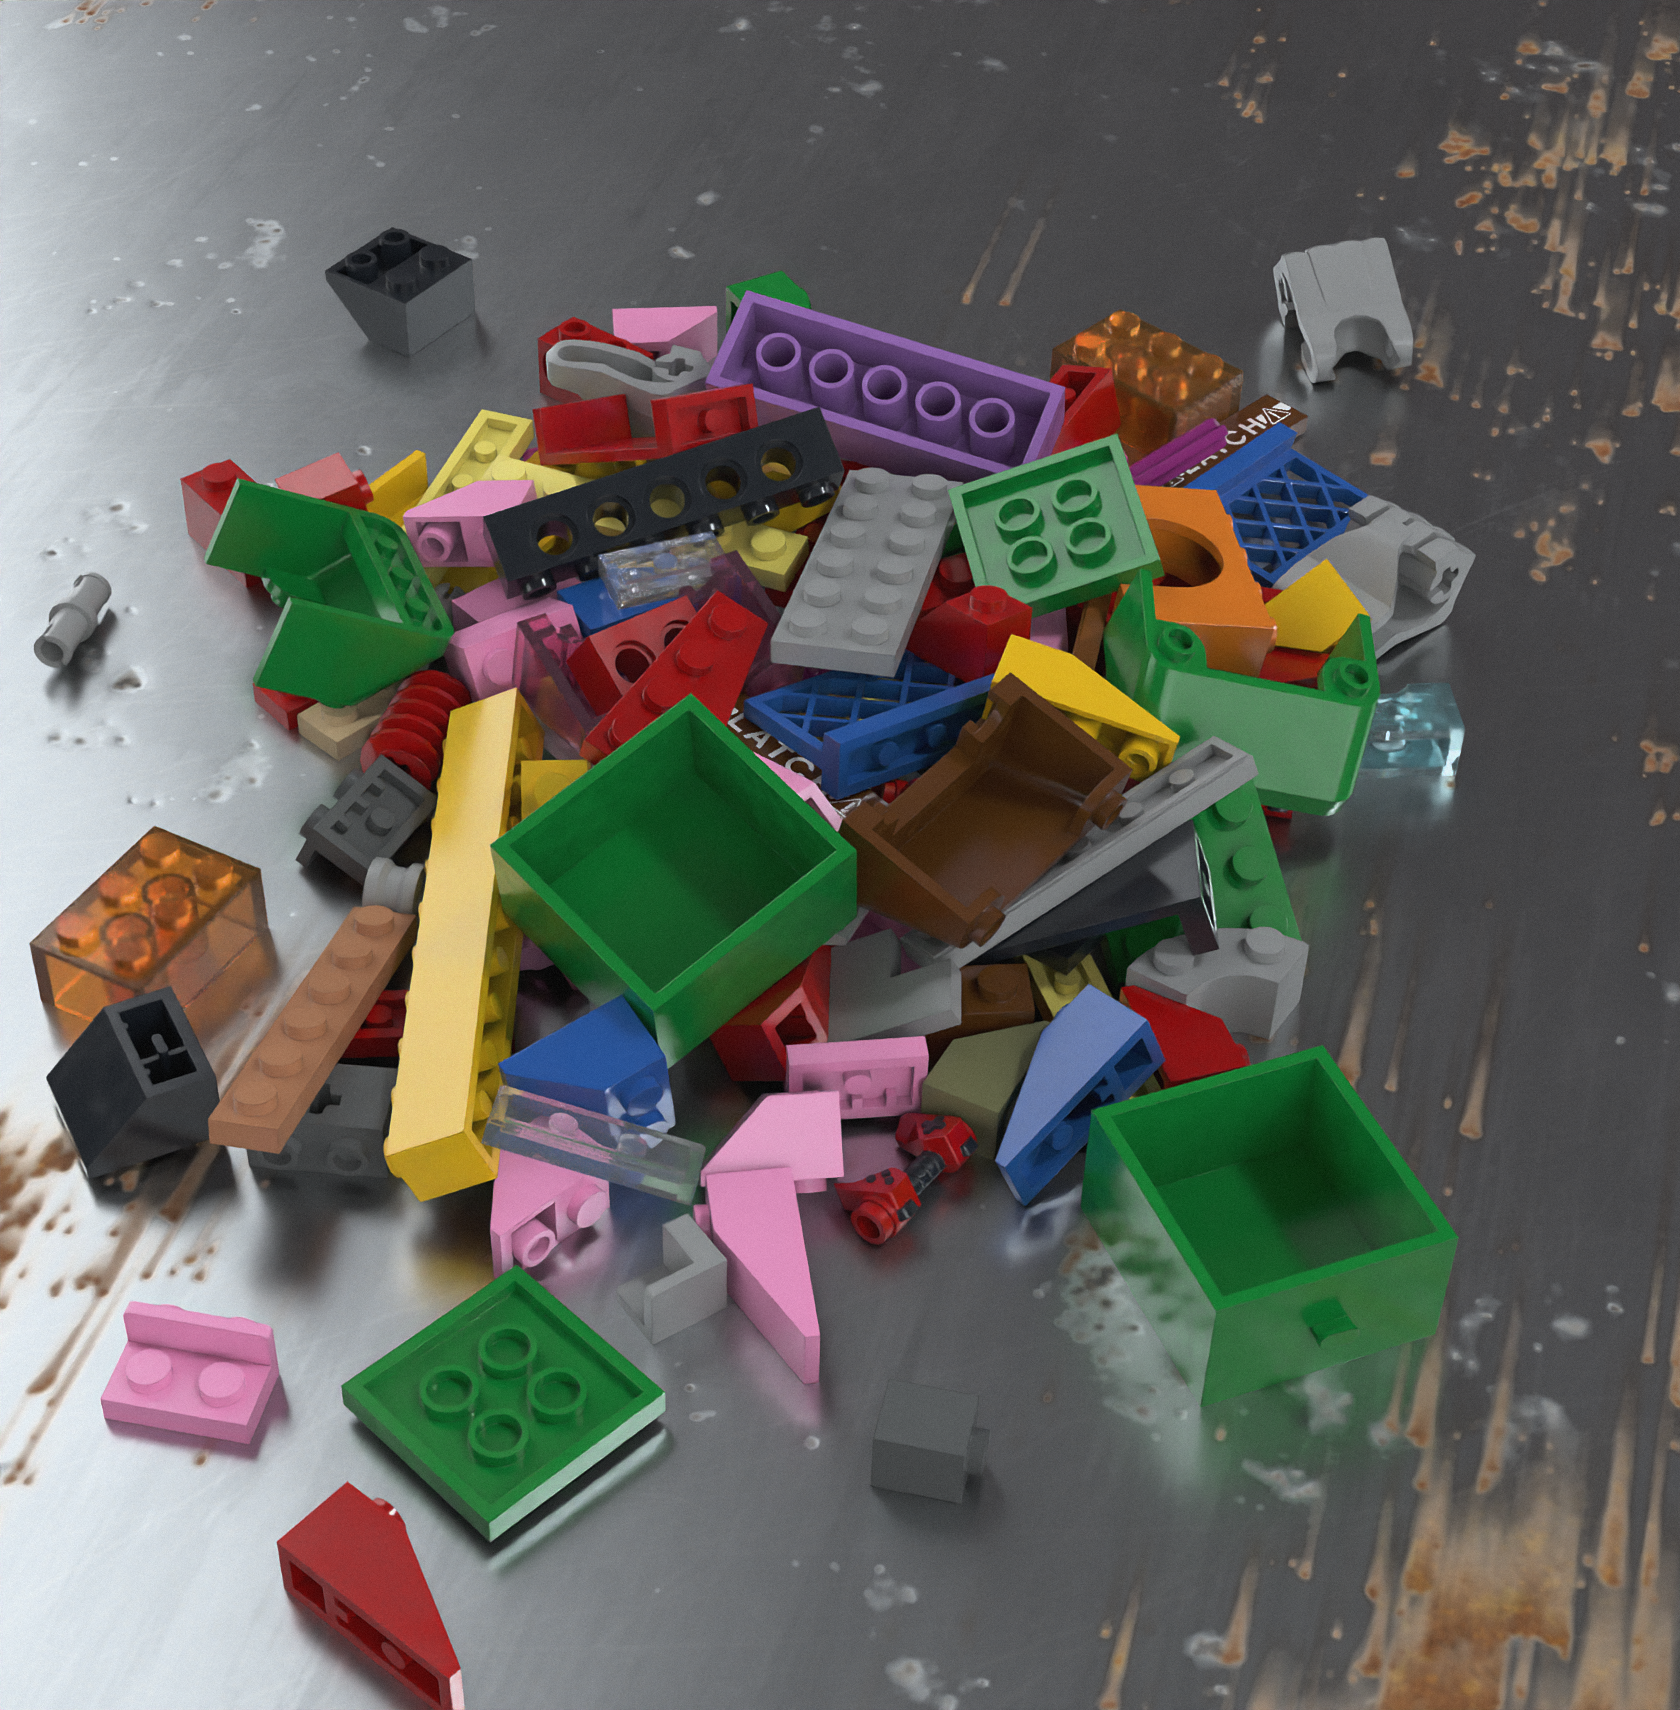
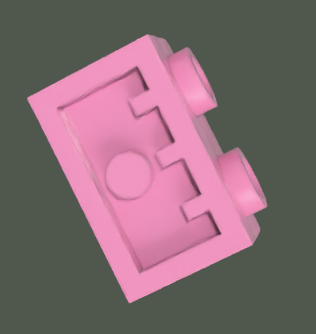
[782,1036,929,1120]
[100,1301,279,1444]

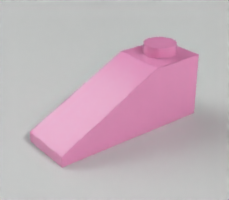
[693,1167,820,1384]

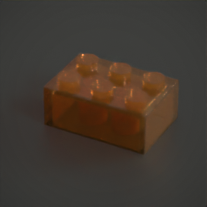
[1049,309,1244,455]
[29,826,269,1022]

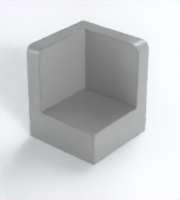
[616,1213,727,1345]

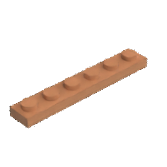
[208,905,417,1154]

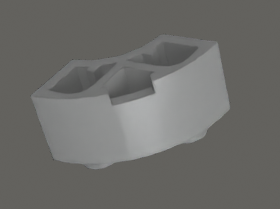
[1125,927,1310,1040]

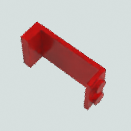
[532,383,758,466]

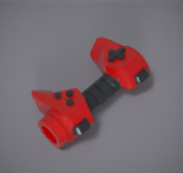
[834,1113,978,1245]

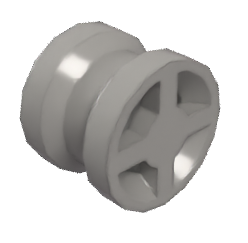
[362,857,426,929]

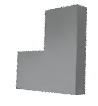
[828,928,961,1042]

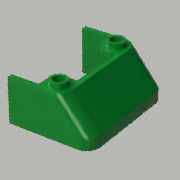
[204,478,454,709]
[1103,569,1380,816]

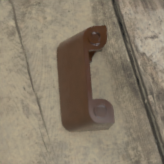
[838,672,1133,949]

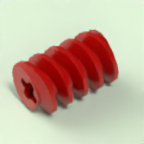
[360,670,473,790]

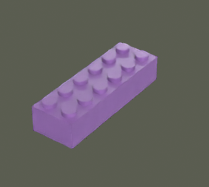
[705,290,1065,484]

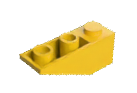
[982,634,1180,782]

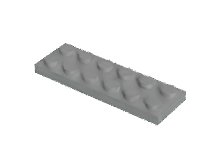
[771,467,963,677]

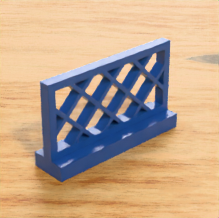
[1183,422,1369,588]
[744,649,995,800]

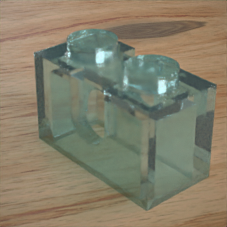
[1358,683,1465,778]

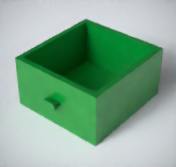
[490,693,857,1069]
[1080,1045,1459,1408]

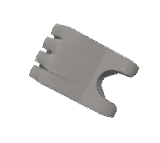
[1273,237,1413,383]
[546,339,712,462]
[1272,495,1476,659]

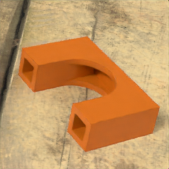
[1111,485,1277,677]

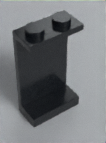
[964,820,1219,966]

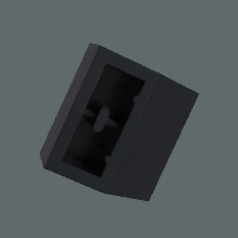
[325,227,475,358]
[46,986,220,1179]

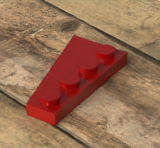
[579,590,769,765]

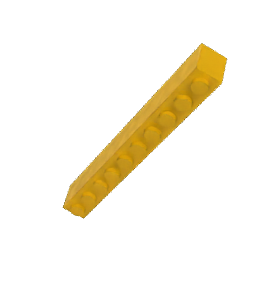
[383,687,545,1202]

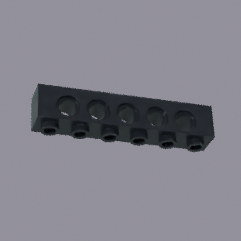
[483,407,845,600]

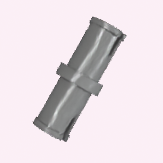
[34,572,112,668]

